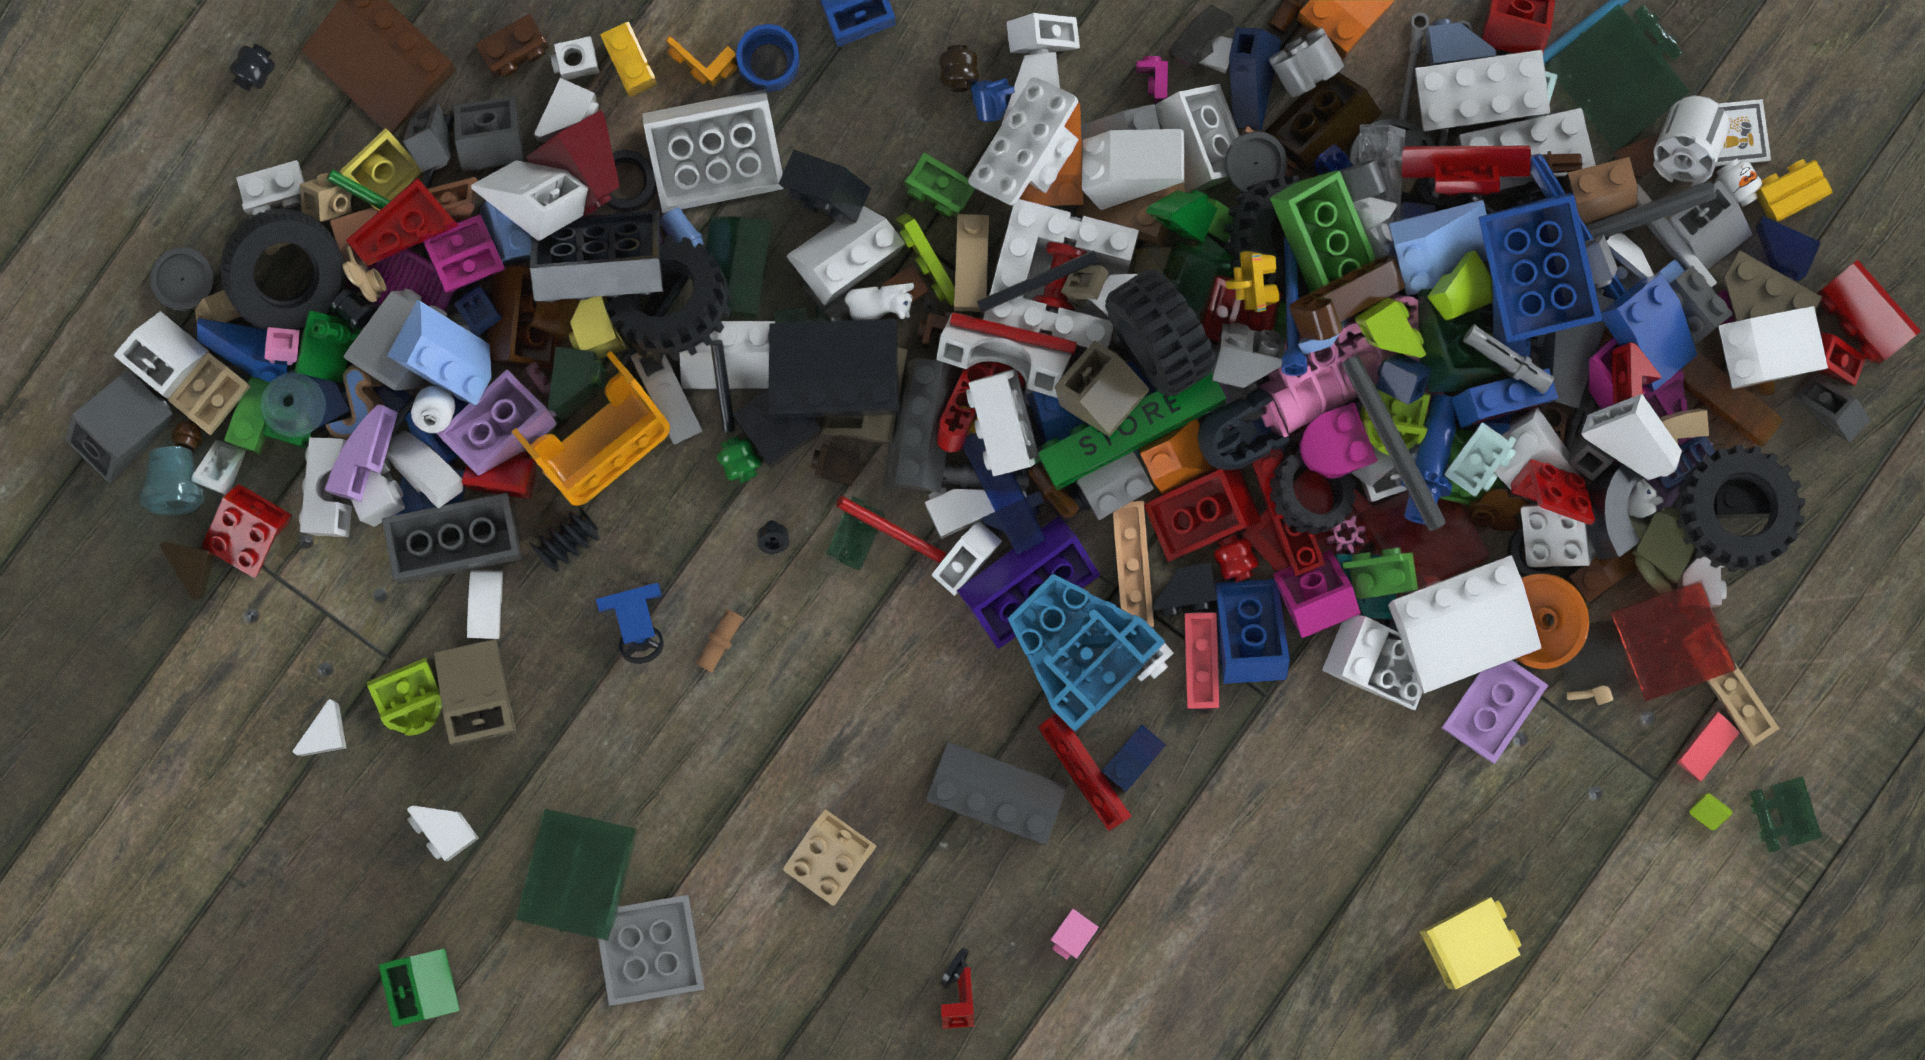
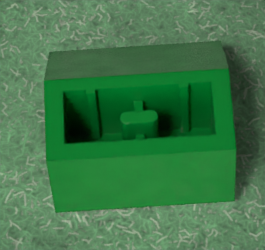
[378,948,460,1028]

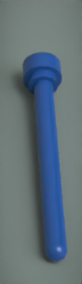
[1281,237,1307,376]

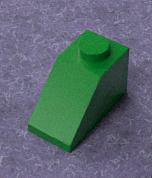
[1146,189,1218,243]

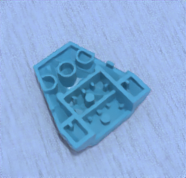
[1008,574,1166,732]

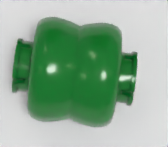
[716,436,762,484]

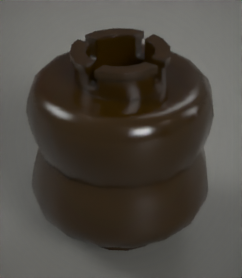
[939,45,979,92]

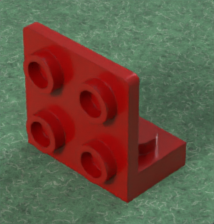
[1510,459,1595,525]
[202,484,293,578]

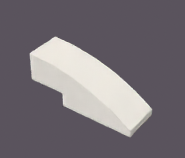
[386,430,463,509]

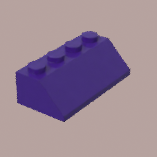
[956,516,1100,649]

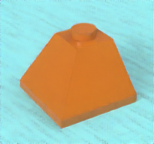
[1139,419,1219,495]

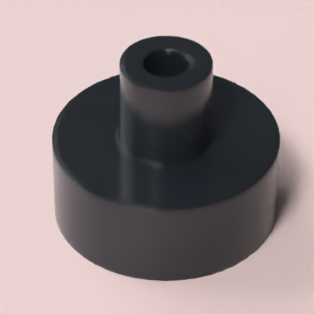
[757,520,789,554]

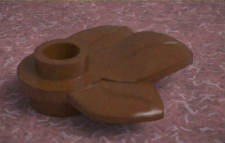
[1467,489,1531,531]

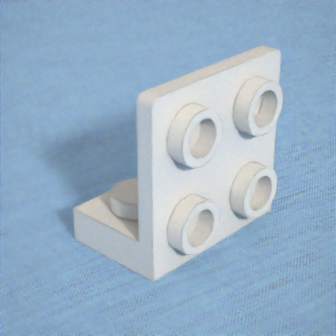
[1521,504,1597,567]

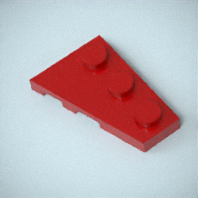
[346,178,459,266]

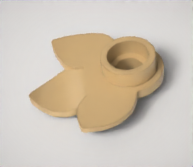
[342,246,386,302]

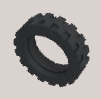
[1270,449,1356,535]

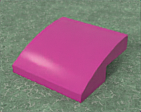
[423,214,505,293]

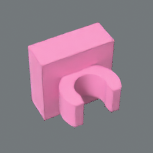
[265,327,300,365]

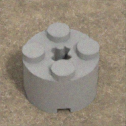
[1268,27,1344,97]

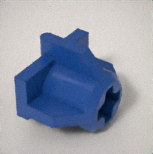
[970,78,1015,122]

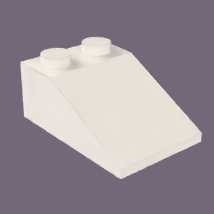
[1082,129,1184,210]
[1719,306,1828,389]
[1495,407,1590,505]

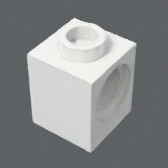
[550,36,600,80]

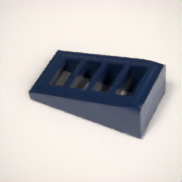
[1656,436,1716,494]

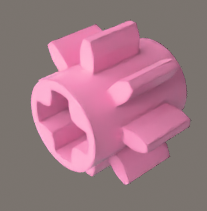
[1327,516,1365,554]

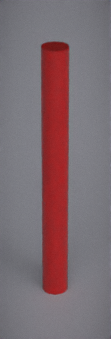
[950,312,1077,354]
[836,496,946,563]

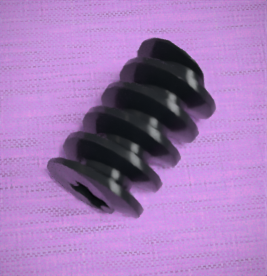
[529,506,600,572]

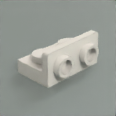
[236,160,304,215]

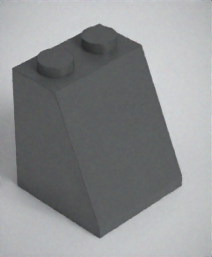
[65,369,172,484]

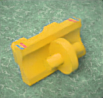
[1225,251,1279,312]

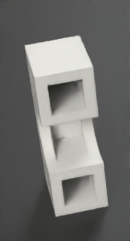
[299,437,352,537]

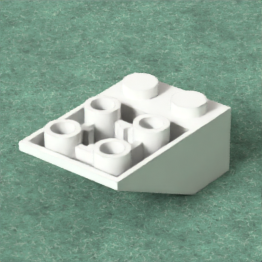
[471,160,588,241]
[1322,615,1423,710]

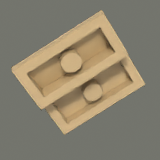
[168,352,251,435]

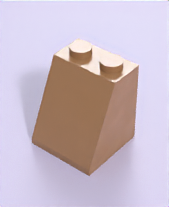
[1560,157,1638,233]

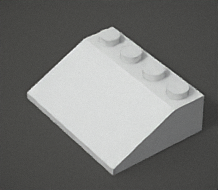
[643,89,784,213]
[1388,555,1542,694]

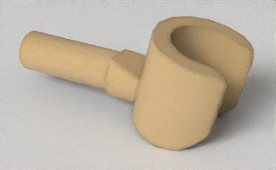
[1567,686,1613,706]

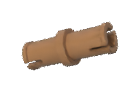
[695,608,744,673]

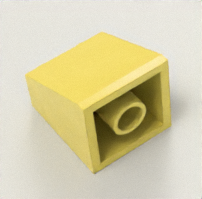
[1419,897,1521,990]

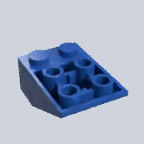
[819,0,896,47]

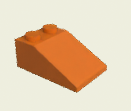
[1296,0,1396,60]
[1019,103,1083,206]

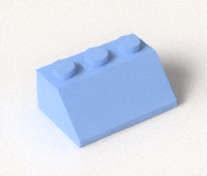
[387,300,491,406]

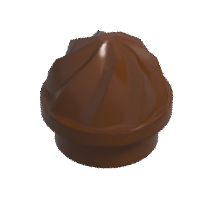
[171,421,203,453]

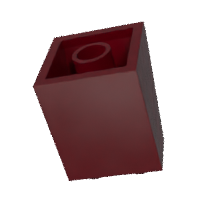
[526,110,620,216]

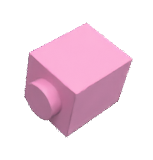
[1050,909,1099,960]

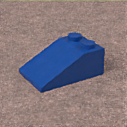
[1601,273,1698,392]
[1214,579,1290,684]

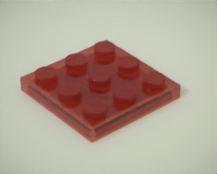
[1359,491,1489,596]
[1611,580,1737,702]

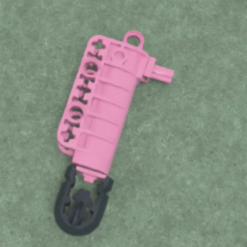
[1197,293,1456,470]

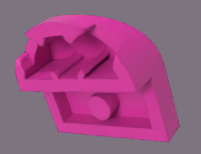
[1300,402,1378,479]

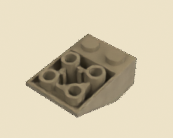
[434,639,516,746]

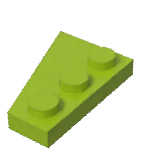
[894,212,955,306]

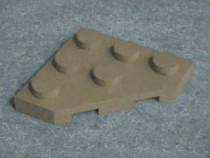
[1722,250,1822,322]

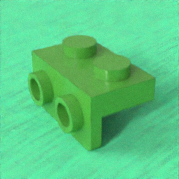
[904,153,976,218]

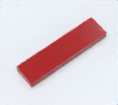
[1037,713,1132,832]

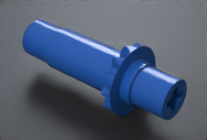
[1401,395,1457,524]

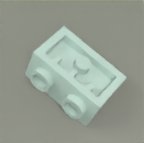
[1444,422,1517,497]

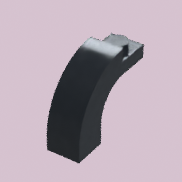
[1586,461,1644,560]

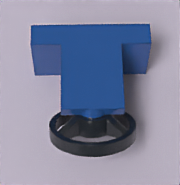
[596,583,664,664]

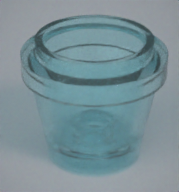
[261,373,326,437]
[140,446,205,515]

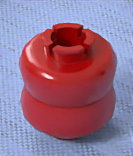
[1213,534,1259,583]

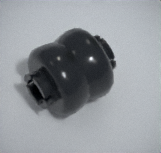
[229,43,275,92]

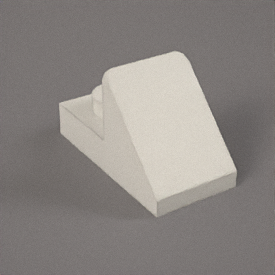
[1353,197,1397,258]

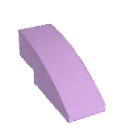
[325,404,398,502]

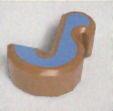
[325,365,385,440]

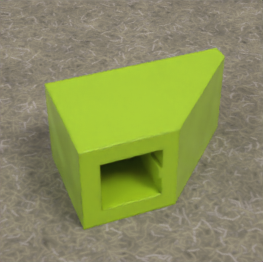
[1354,297,1427,358]

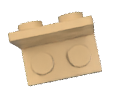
[783,809,877,906]

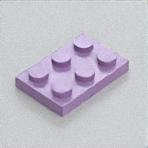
[1441,660,1548,764]

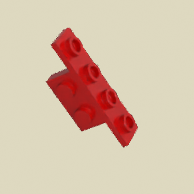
[1401,145,1531,195]

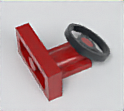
[940,947,974,1029]

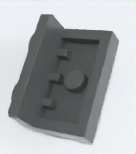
[1669,265,1733,343]

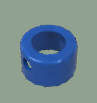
[736,24,800,92]

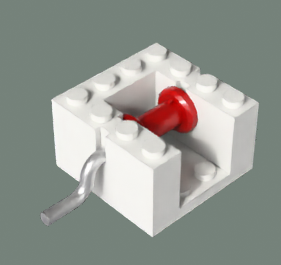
[983,199,1139,406]

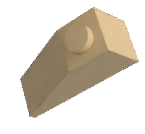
[954,214,989,312]

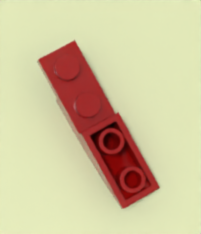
[1251,448,1325,576]

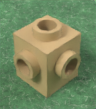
[300,173,352,222]

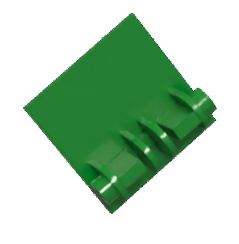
[294,310,362,383]

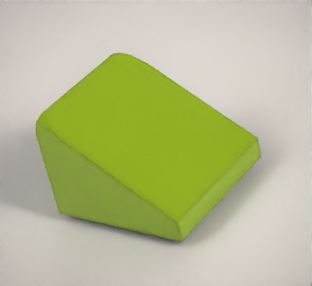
[1689,793,1733,830]

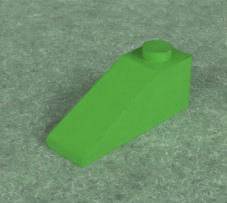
[224,365,292,455]

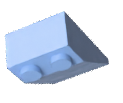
[1389,200,1488,296]

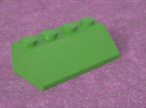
[1270,170,1376,293]

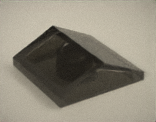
[1560,619,1628,692]

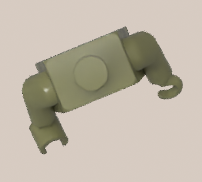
[1629,506,1695,605]

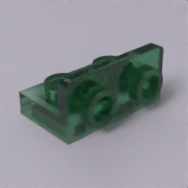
[826,496,885,571]

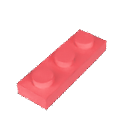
[1184,613,1219,709]

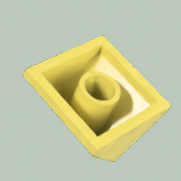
[340,128,422,211]

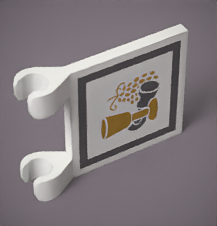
[1715,99,1771,167]

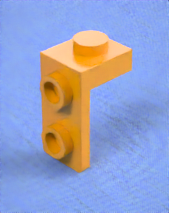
[665,36,738,87]

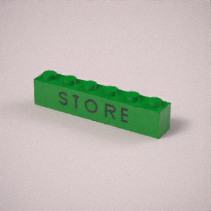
[1038,372,1226,491]

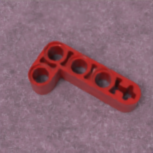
[936,361,1026,453]

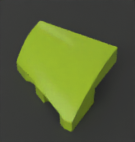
[1427,250,1493,320]

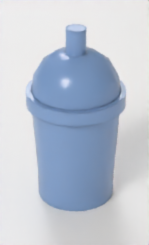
[659,207,704,247]

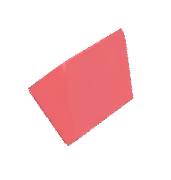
[1676,712,1740,782]

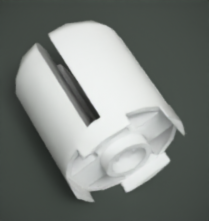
[1653,95,1730,186]

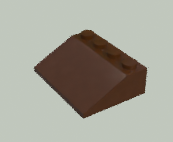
[301,0,456,135]

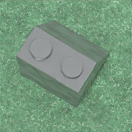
[343,289,447,391]

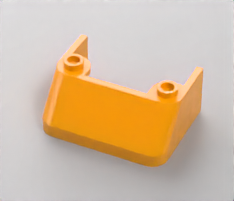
[511,351,670,506]

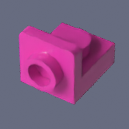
[1136,56,1168,104]

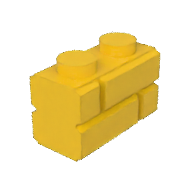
[600,22,657,97]
[1756,159,1833,225]

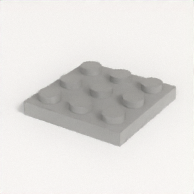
[594,895,705,1006]

